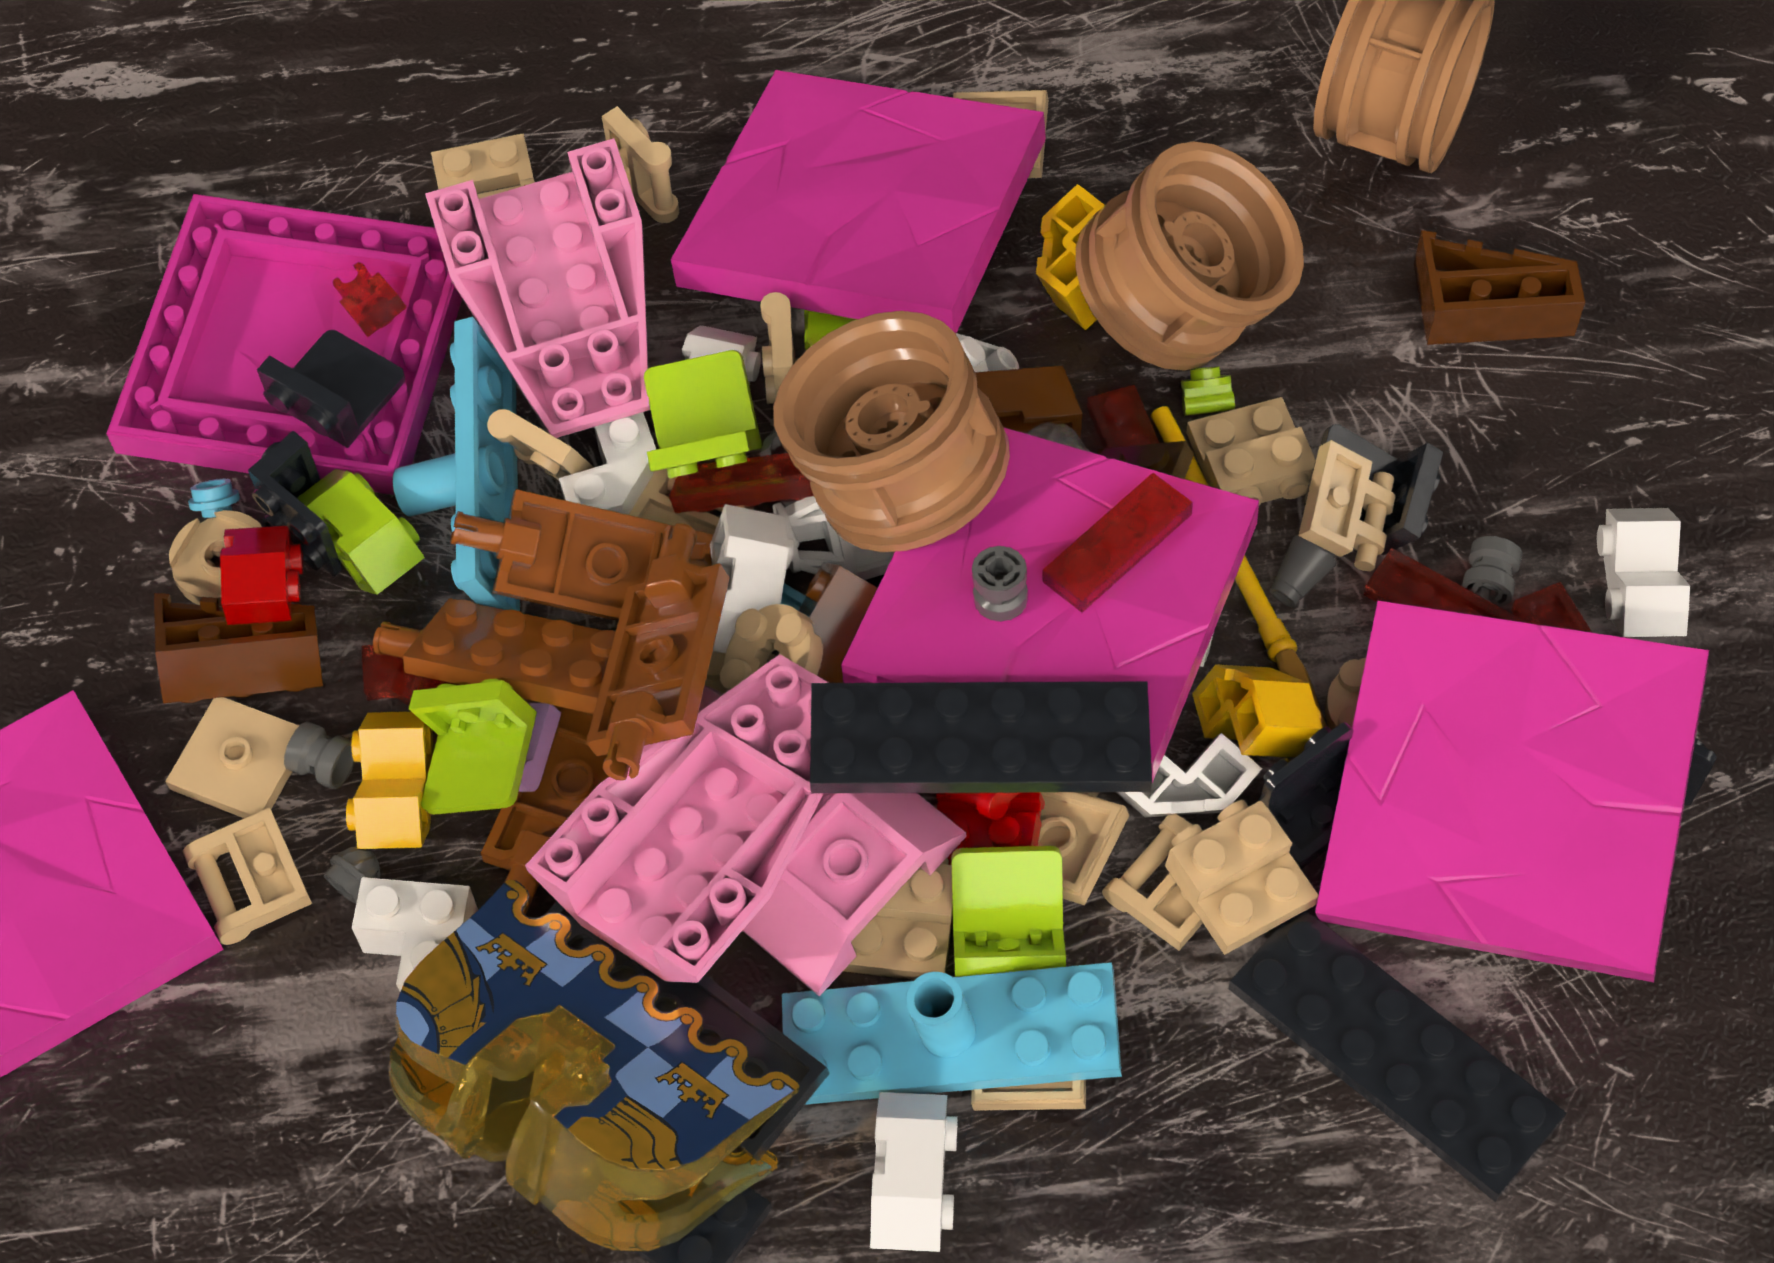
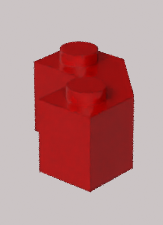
[220,526,303,625]

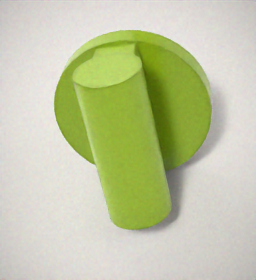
[1181,366,1235,416]

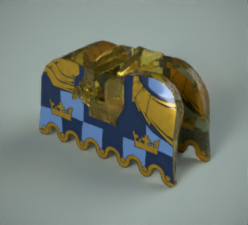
[389,880,799,1251]

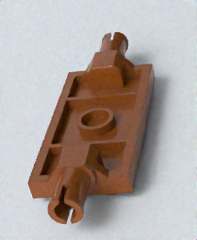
[450,489,714,621]
[586,523,730,781]
[373,598,616,714]
[481,705,609,915]

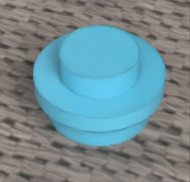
[188,478,240,518]

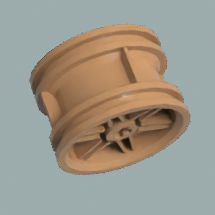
[1313,0,1494,174]
[1076,141,1304,371]
[773,311,1010,552]

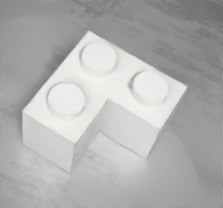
[352,877,478,991]

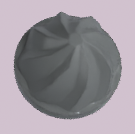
[324,847,381,904]

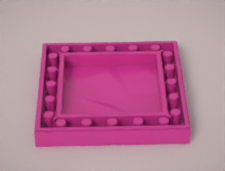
[671,70,1046,333]
[106,194,462,495]
[841,427,1259,783]
[1315,601,1709,982]
[0,690,224,1078]

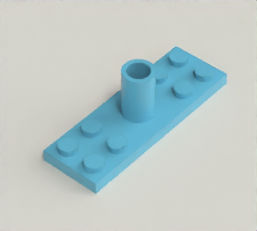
[393,317,520,611]
[782,962,1122,1105]

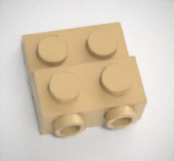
[1186,397,1316,505]
[1165,800,1319,955]
[843,858,953,980]

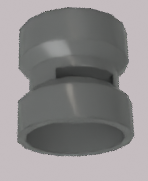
[1461,536,1523,607]
[972,546,1028,622]
[284,721,355,790]

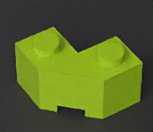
[297,469,425,595]

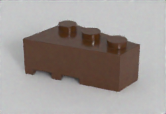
[1414,230,1585,345]
[975,366,1082,445]
[767,562,878,683]
[154,593,323,704]

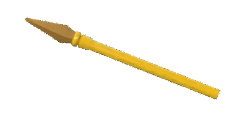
[1151,406,1327,728]

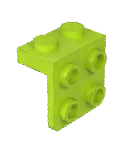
[644,350,762,478]
[409,679,537,815]
[951,846,1066,977]

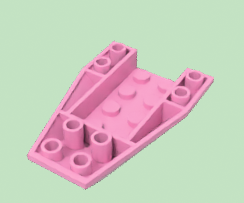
[425,138,650,438]
[525,654,828,983]
[642,685,966,997]

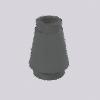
[1269,535,1336,607]

